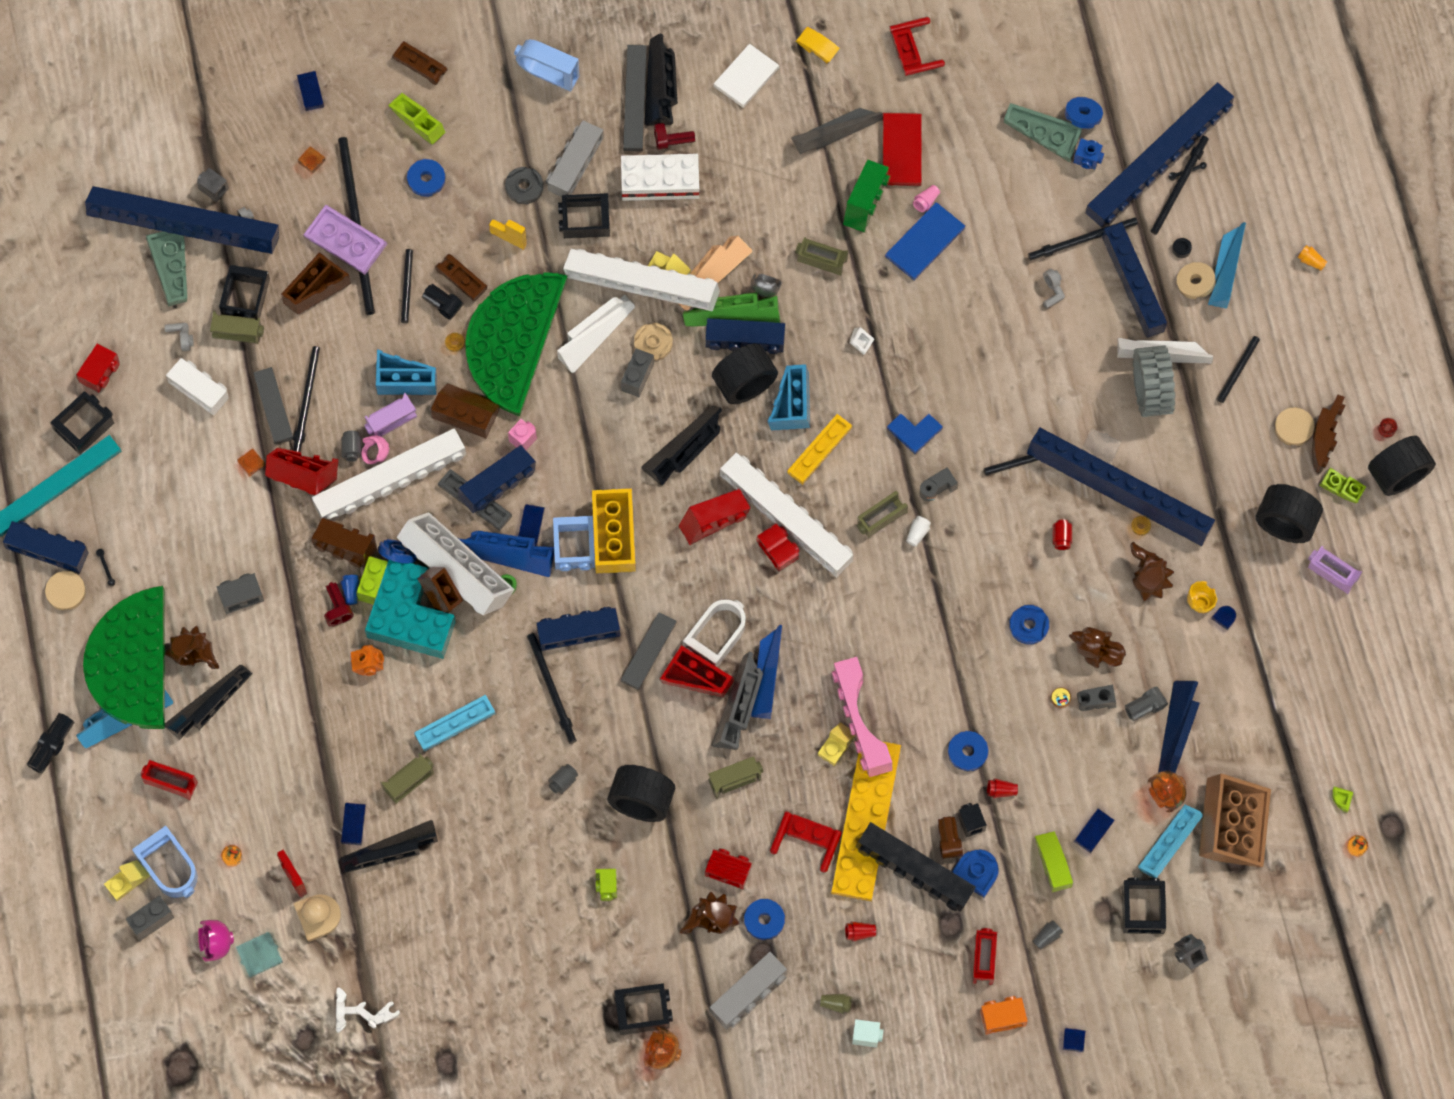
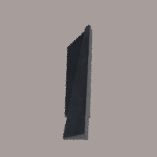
[644,33,678,126]
[641,406,722,486]
[340,820,438,874]

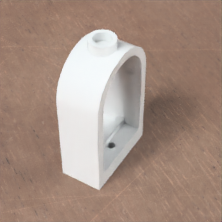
[683,600,745,667]

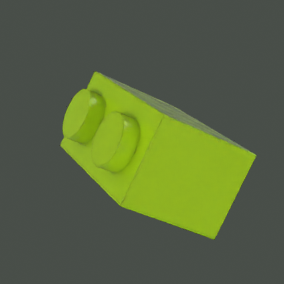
[357,556,388,605]

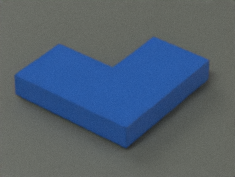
[887,414,943,454]

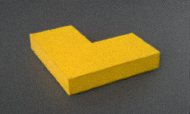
[489,219,527,250]

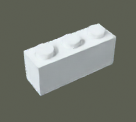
[166,358,229,415]

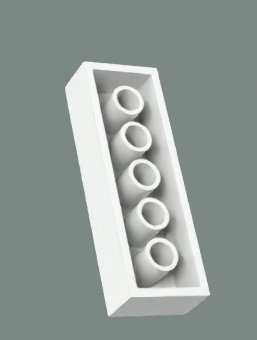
[397,512,515,615]

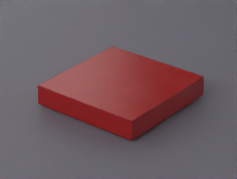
[277,849,307,898]

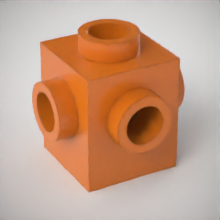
[351,645,384,676]

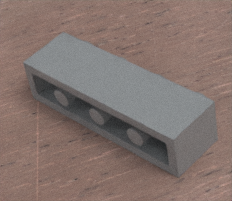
[546,121,604,197]
[709,952,787,1030]

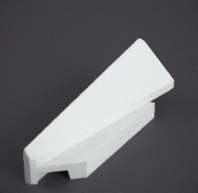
[557,295,635,373]
[1117,338,1213,364]

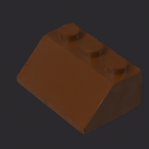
[431,383,500,439]

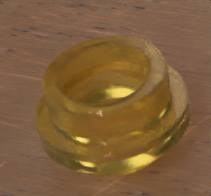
[445,333,465,352]
[1131,516,1151,536]

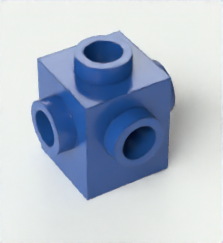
[1073,138,1105,170]

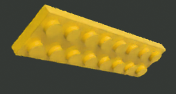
[831,741,901,902]

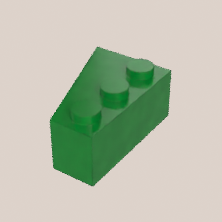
[843,159,890,233]

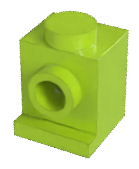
[595,869,617,901]

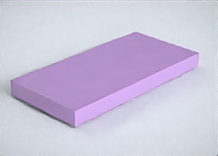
[303,205,387,275]

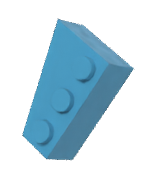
[376,349,437,395]
[768,364,810,431]

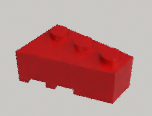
[678,489,751,545]

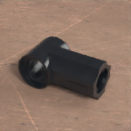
[422,284,463,320]

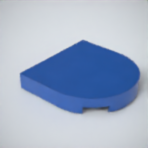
[952,849,999,898]

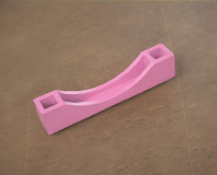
[831,657,892,777]

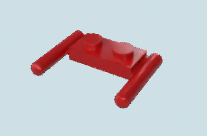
[889,17,945,76]
[770,812,842,873]

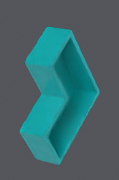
[365,560,456,659]

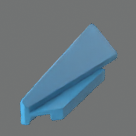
[1208,222,1246,309]
[76,690,173,748]

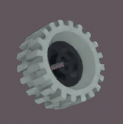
[1133,345,1175,417]

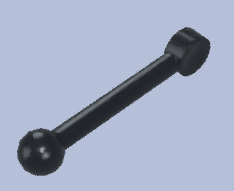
[1169,162,1207,181]
[96,549,115,586]

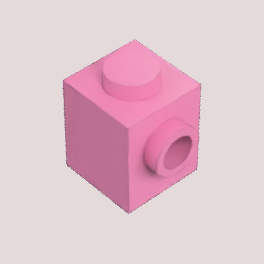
[508,419,537,450]

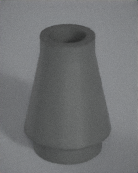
[1033,920,1063,950]

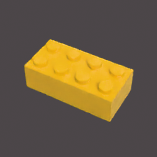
[592,488,636,574]

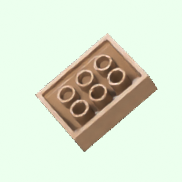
[1199,773,1271,868]

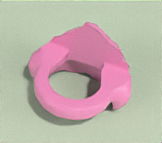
[361,435,390,465]

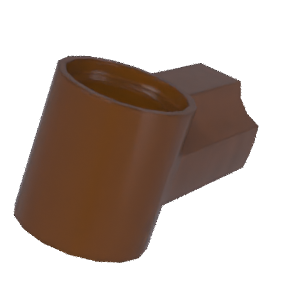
[938,816,963,859]

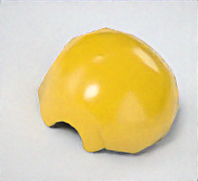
[1187,581,1218,613]

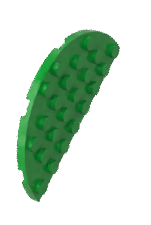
[465,272,568,416]
[83,586,165,729]

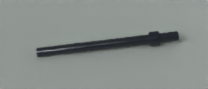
[1151,135,1209,235]
[1028,217,1138,261]
[293,346,320,452]
[527,633,577,744]

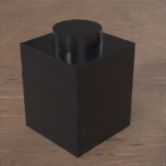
[958,803,987,838]

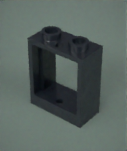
[558,193,610,239]
[219,265,270,320]
[50,391,115,455]
[1122,877,1166,934]
[614,983,673,1035]

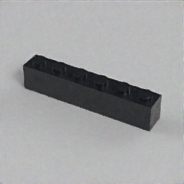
[855,822,976,912]

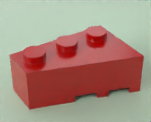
[265,448,339,495]
[660,645,734,698]

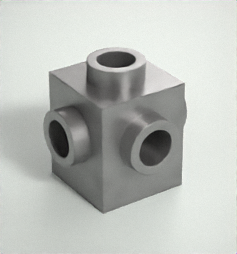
[1174,934,1209,970]

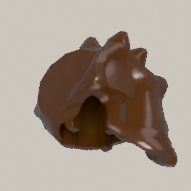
[1130,542,1174,601]
[165,626,219,669]
[1069,627,1126,668]
[680,891,740,934]

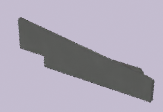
[791,108,883,154]
[712,651,763,750]

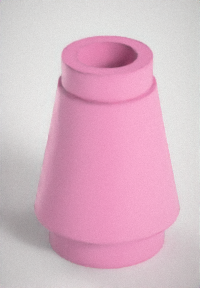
[913,185,940,212]

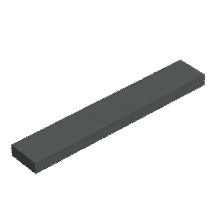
[623,45,646,151]

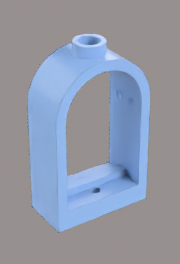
[514,39,580,92]
[132,826,198,898]

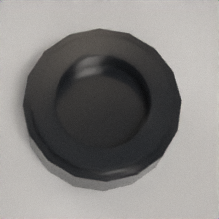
[1172,238,1192,258]

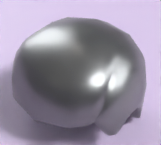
[750,274,782,297]

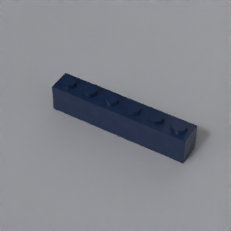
[1102,222,1167,338]

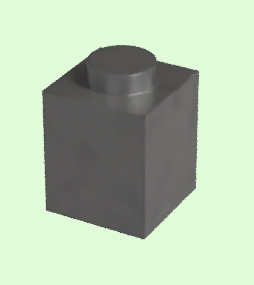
[197,168,229,202]

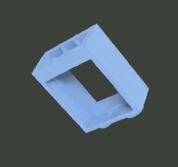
[553,516,595,571]

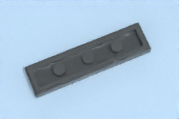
[253,367,293,444]
[438,469,512,531]
[621,612,677,690]

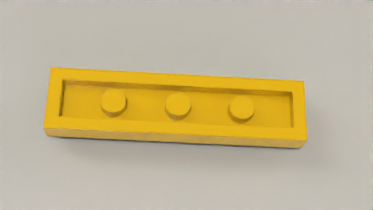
[787,414,852,485]

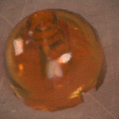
[1147,771,1187,813]
[644,1027,682,1070]

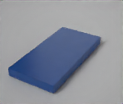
[885,202,965,281]

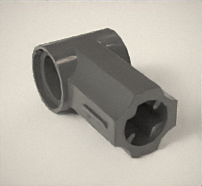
[1125,686,1168,722]

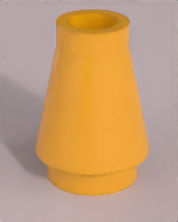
[1297,245,1328,271]

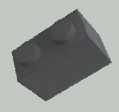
[621,348,654,397]
[216,573,264,614]
[126,896,174,941]

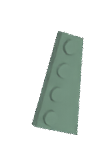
[1004,103,1083,162]
[146,231,187,306]

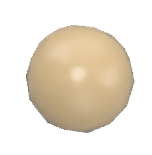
[302,897,330,925]

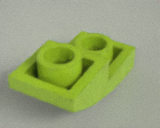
[1319,467,1366,503]

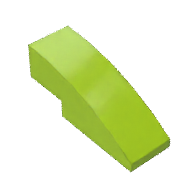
[388,93,446,145]
[1035,831,1073,892]

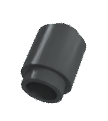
[341,431,361,462]
[548,764,578,794]

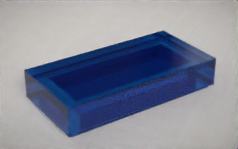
[297,71,324,111]
[518,504,545,546]
[341,803,366,846]
[1074,809,1115,853]

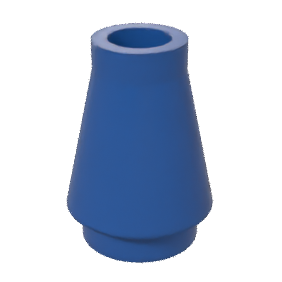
[340,575,360,605]

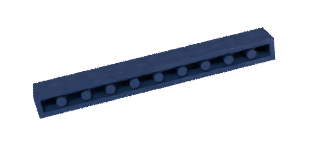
[1085,82,1234,228]
[85,186,279,254]
[1027,427,1215,546]

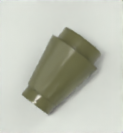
[820,993,852,1014]

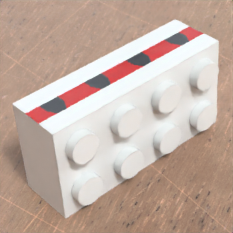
[621,154,699,201]

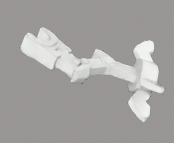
[336,987,400,1033]

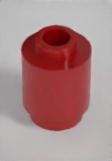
[1052,519,1072,550]

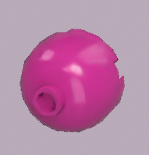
[198,920,234,962]

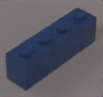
[705,318,785,354]
[458,445,536,513]
[3,521,89,574]
[536,607,620,651]

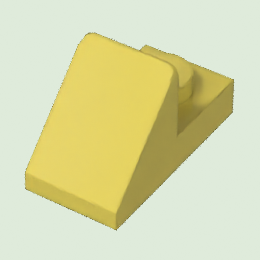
[648,251,691,275]
[818,722,856,766]
[104,860,150,901]

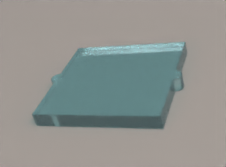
[236,932,283,978]

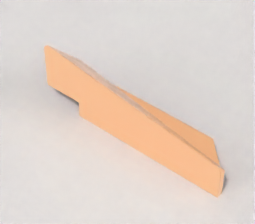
[679,236,752,311]

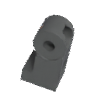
[920,467,958,502]
[1077,684,1116,711]

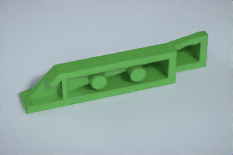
[683,292,781,326]

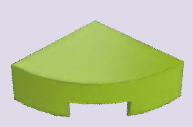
[1332,786,1353,812]

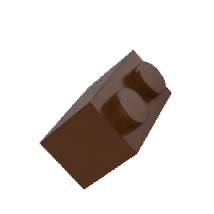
[417,567,464,612]

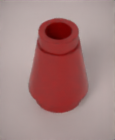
[987,778,1018,798]
[845,921,876,942]

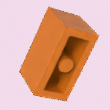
[980,996,1028,1035]

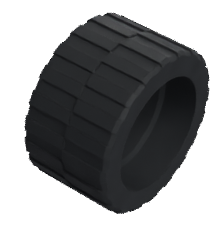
[712,344,778,405]
[1368,435,1436,496]
[1255,484,1323,544]
[607,765,676,822]

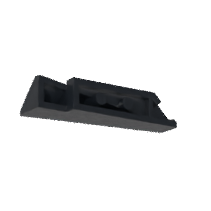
[165,665,252,740]

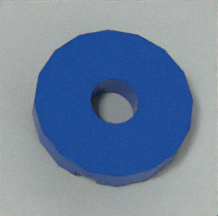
[1064,97,1103,129]
[407,159,446,197]
[378,539,417,564]
[1009,605,1049,644]
[948,731,989,772]
[744,899,785,940]

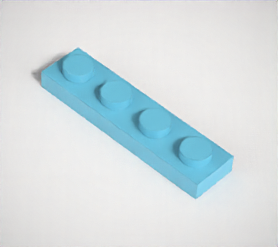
[414,695,496,752]
[1138,804,1203,878]

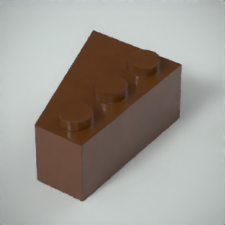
[281,252,351,314]
[312,518,377,568]

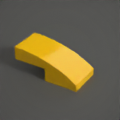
[796,27,840,64]

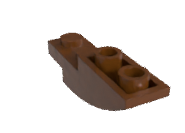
[1312,394,1346,473]

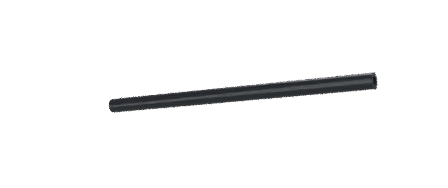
[338,137,375,315]

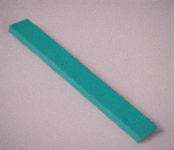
[0,435,122,537]

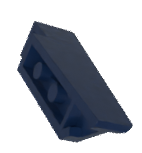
[1158,681,1200,779]

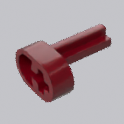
[653,123,696,150]
[324,582,354,627]

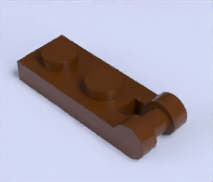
[393,41,448,85]
[435,254,487,301]

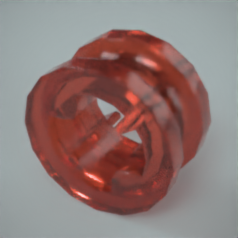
[1378,418,1397,438]

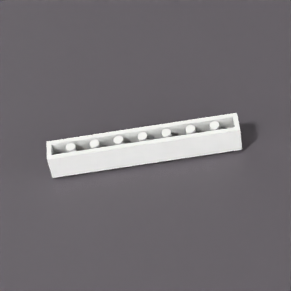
[563,249,720,311]
[312,428,466,521]
[720,453,853,578]

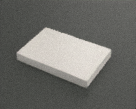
[714,44,779,108]

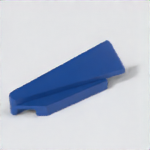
[458,531,554,577]
[751,625,782,719]

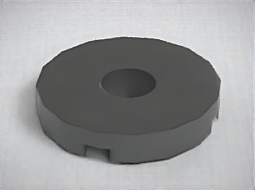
[505,167,543,204]

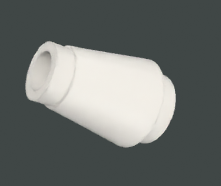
[906,516,931,547]

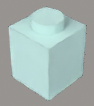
[852,1019,884,1048]

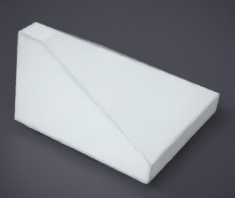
[849,327,874,355]

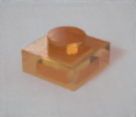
[298,146,325,174]
[237,448,265,477]

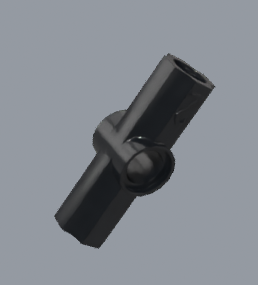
[27,713,75,774]

